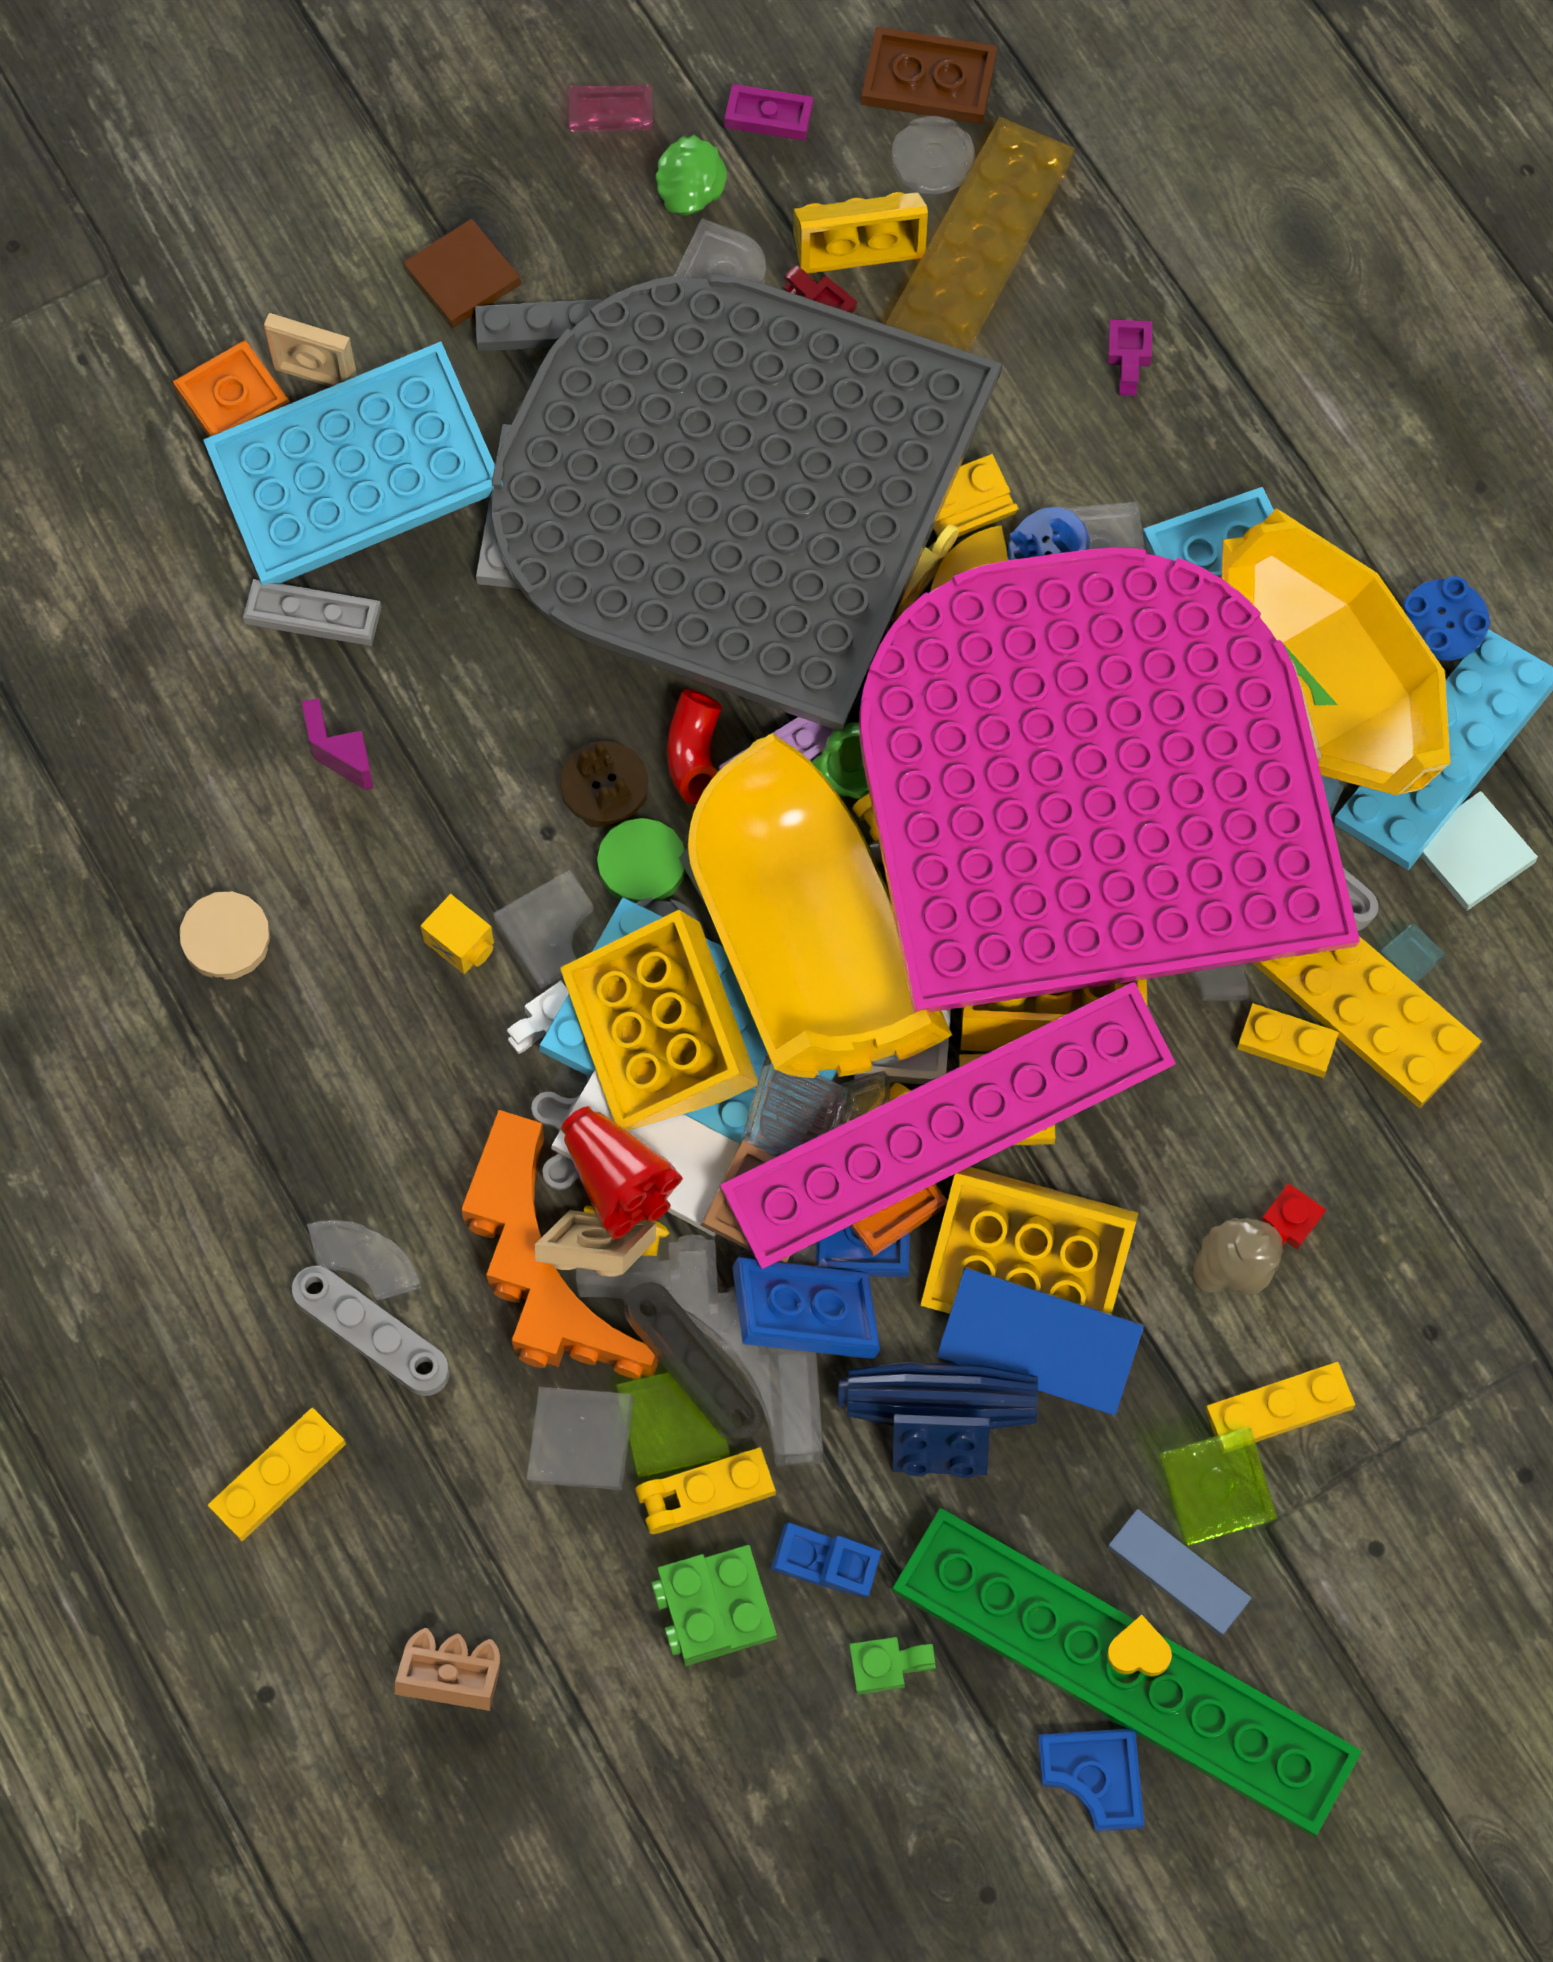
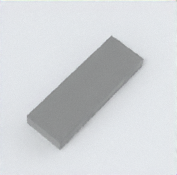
[243,579,382,646]

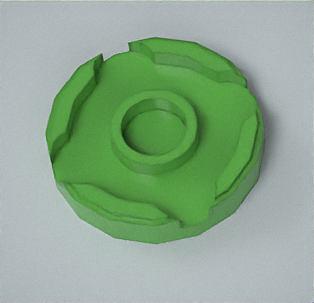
[597,818,685,903]

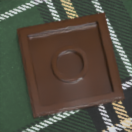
[403,219,521,329]

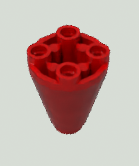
[561,1106,683,1239]

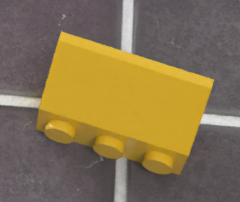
[793,192,928,274]

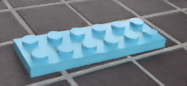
[1335,630,1553,871]

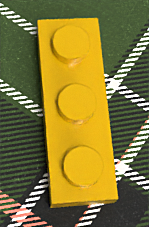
[1205,1362,1355,1454]
[208,1407,346,1542]

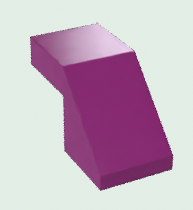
[302,698,374,790]

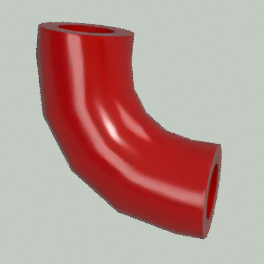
[667,689,723,805]

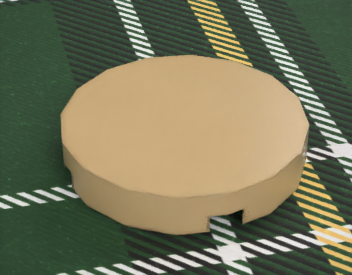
[180,891,270,980]

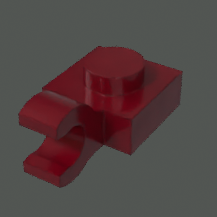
[783,265,857,313]

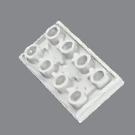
[551,1069,739,1236]

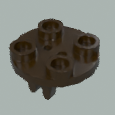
[560,741,649,828]

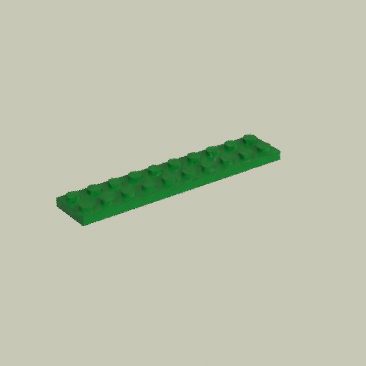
[892,1508,1362,1838]

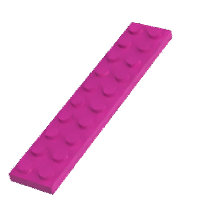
[719,981,1176,1270]

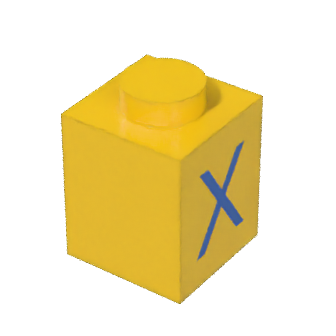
[421,894,494,975]

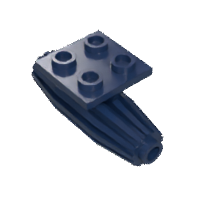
[838,1362,1038,1478]

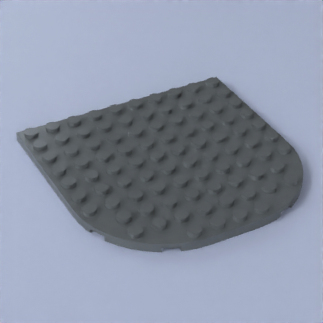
[492,274,1002,731]

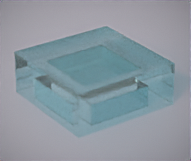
[1380,923,1445,983]

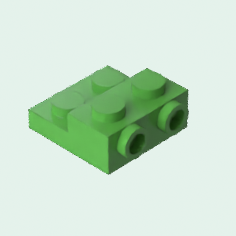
[651,1545,777,1666]

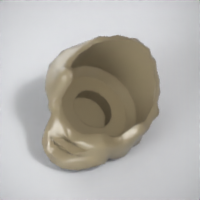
[1193,1218,1283,1295]

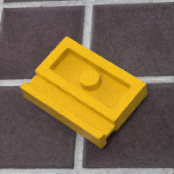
[933,454,1019,540]

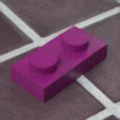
[724,84,814,141]

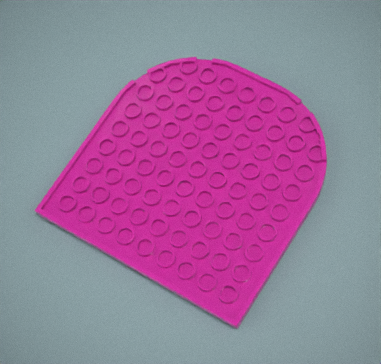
[859,547,1360,1013]

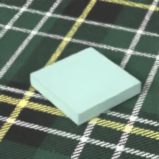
[1420,791,1538,911]

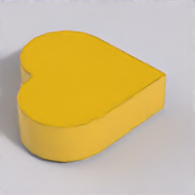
[1107,1615,1172,1676]

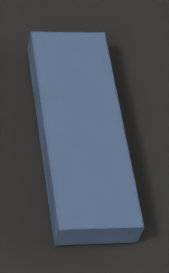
[1107,1509,1252,1638]

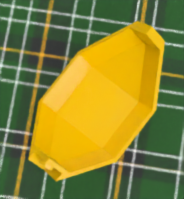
[1222,508,1451,795]

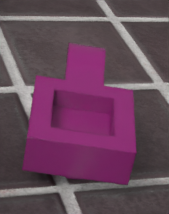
[1108,319,1152,396]

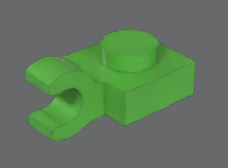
[850,1637,936,1695]

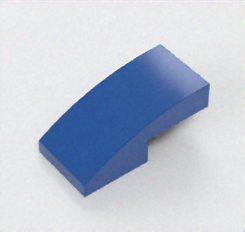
[770,1523,881,1597]

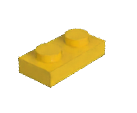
[1237,1003,1339,1078]

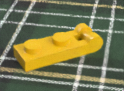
[635,1447,776,1534]

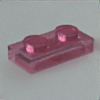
[569,85,653,131]

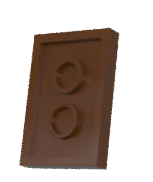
[861,26,998,124]

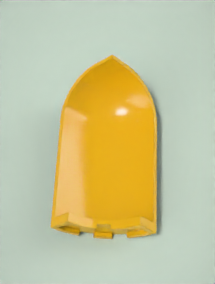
[688,733,952,1078]

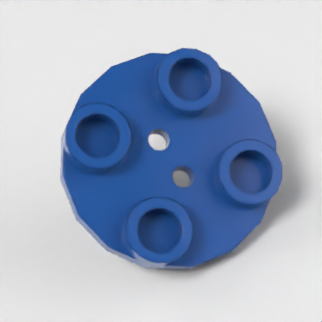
[1008,507,1090,560]
[1402,576,1490,661]

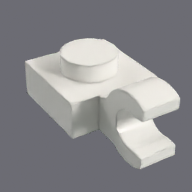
[507,981,569,1054]

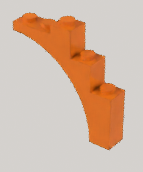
[461,1110,659,1379]

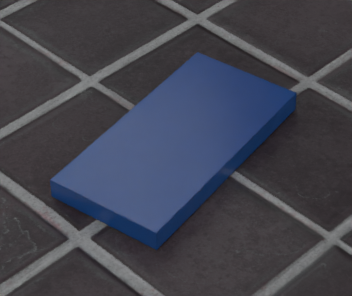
[937,1267,1144,1416]

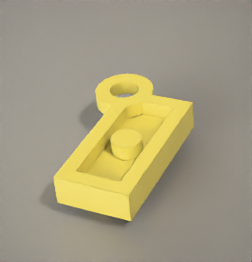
[892,524,959,623]

